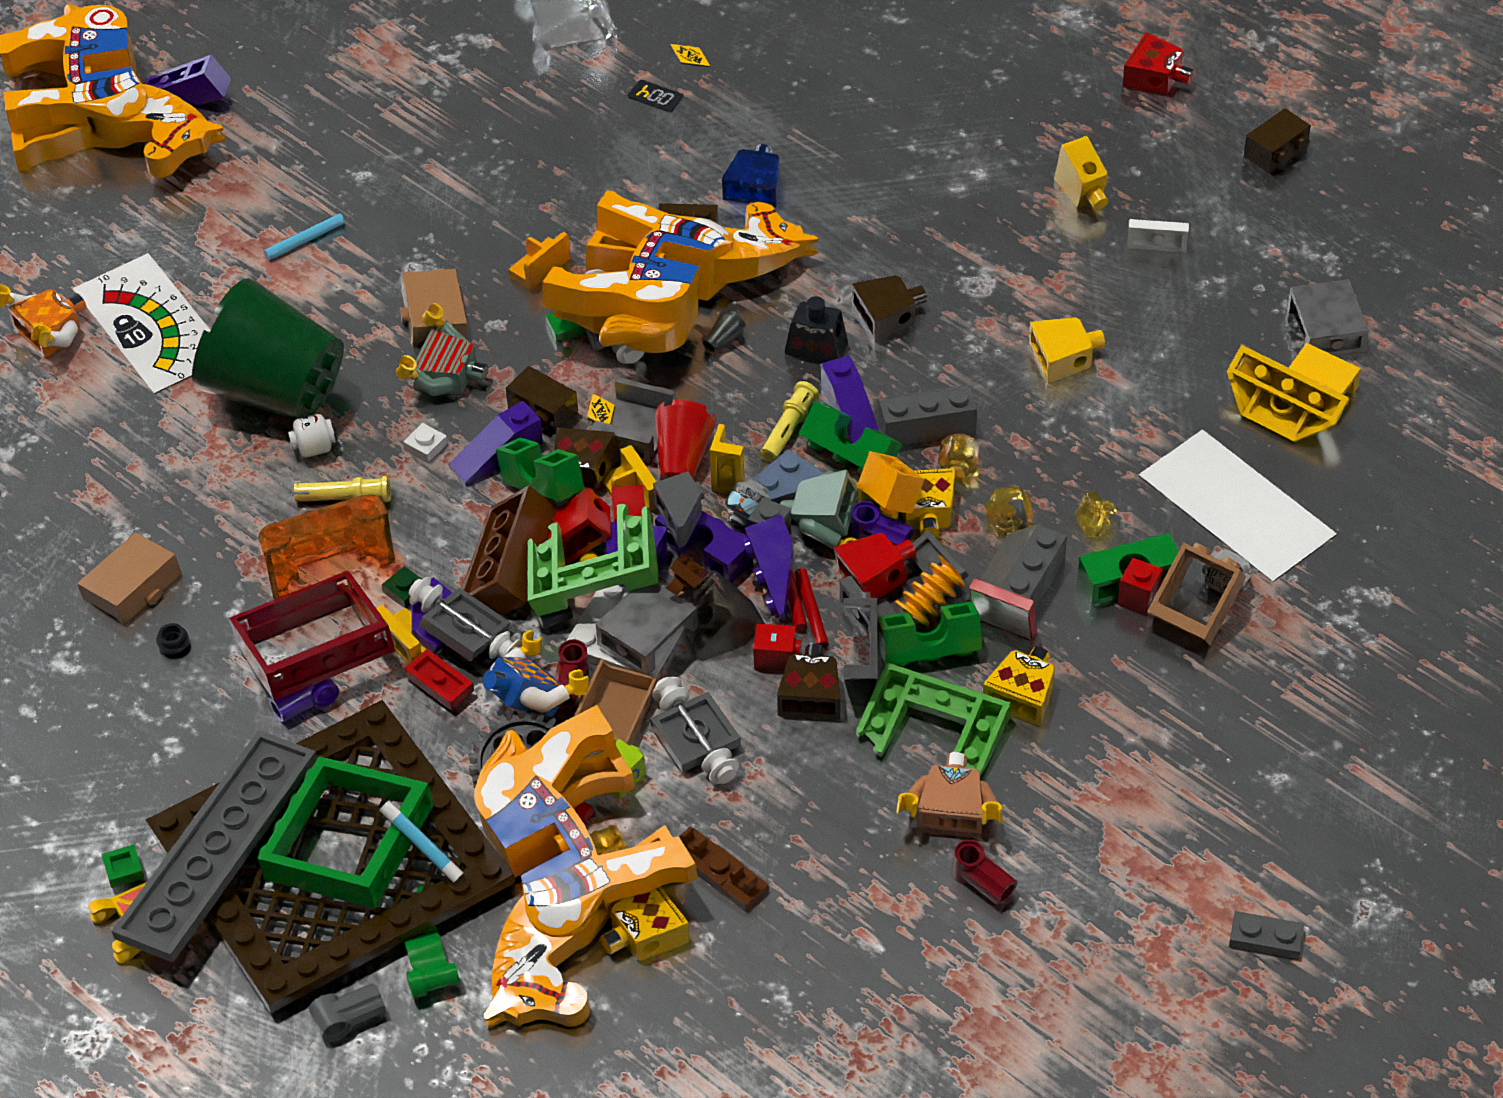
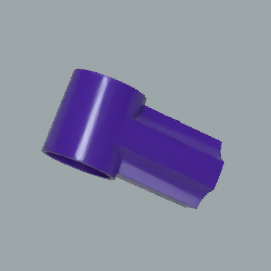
[850,501,914,545]
[268,678,340,722]

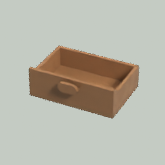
[400,269,467,346]
[77,532,182,625]
[574,659,657,746]

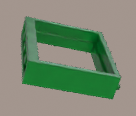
[258,756,434,909]

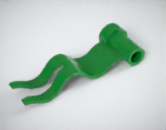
[391,886,460,999]

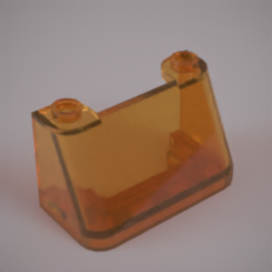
[258,494,396,600]

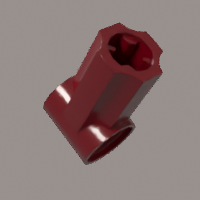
[555,639,589,709]
[952,840,1017,905]

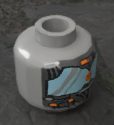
[725,479,771,528]

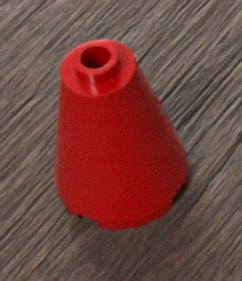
[655,399,717,480]

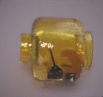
[938,433,980,480]

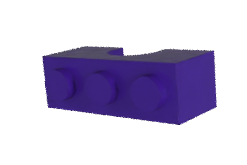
[655,511,753,585]

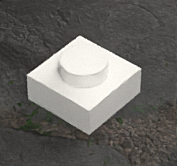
[403,423,448,463]

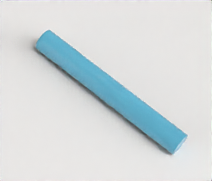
[263,213,345,261]

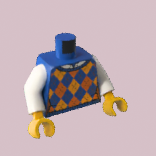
[483,630,589,717]

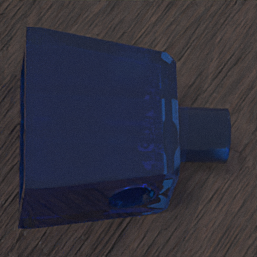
[722,144,780,208]

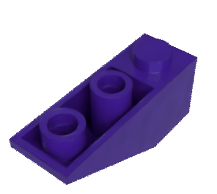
[742,514,794,623]

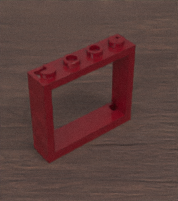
[229,570,396,701]

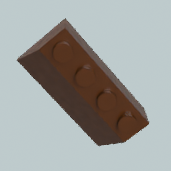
[462,485,556,614]

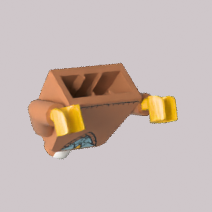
[896,752,1002,834]

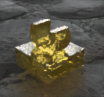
[1075,491,1117,537]
[589,824,627,855]

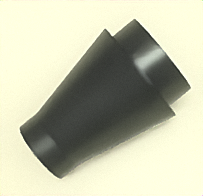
[703,310,746,354]

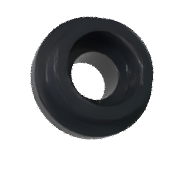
[156,623,189,654]

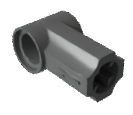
[309,983,386,1042]

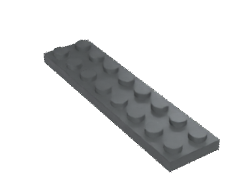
[111,730,317,962]

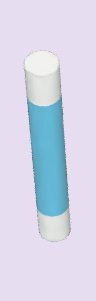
[379,801,463,883]

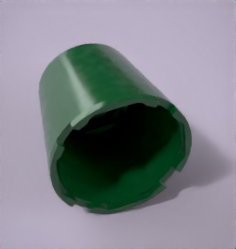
[192,278,344,420]

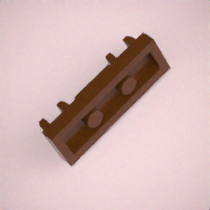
[667,553,709,596]
[680,826,769,912]

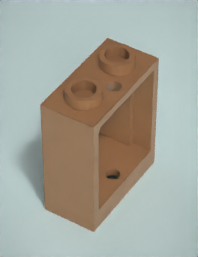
[1147,542,1246,646]

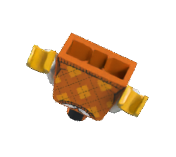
[0,284,87,358]

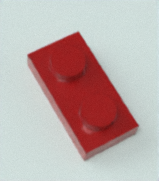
[404,649,474,710]

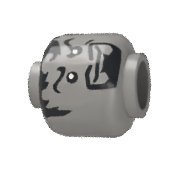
[1202,549,1252,594]

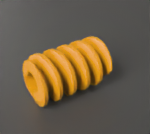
[894,555,966,626]

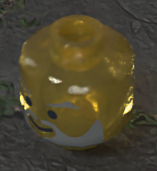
[985,486,1032,529]

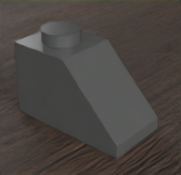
[653,471,705,548]

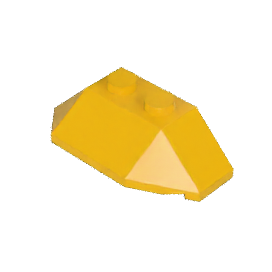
[1226,345,1350,443]

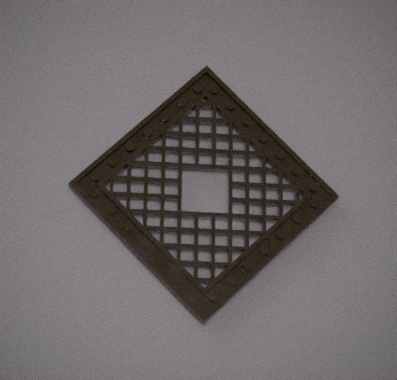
[145,700,515,1013]

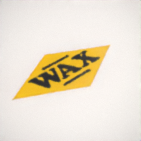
[670,44,710,66]
[587,394,615,424]

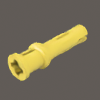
[759,381,820,463]
[294,475,391,503]

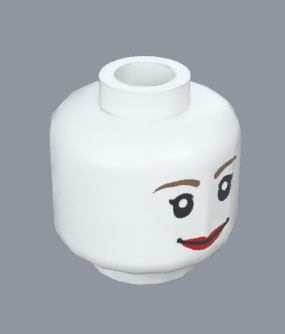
[288,414,336,457]

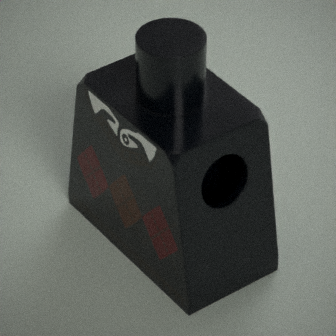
[784,296,848,362]

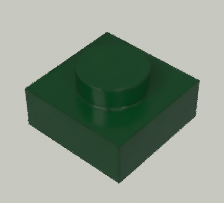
[382,566,423,608]

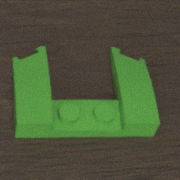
[528,504,659,616]
[856,662,1011,776]

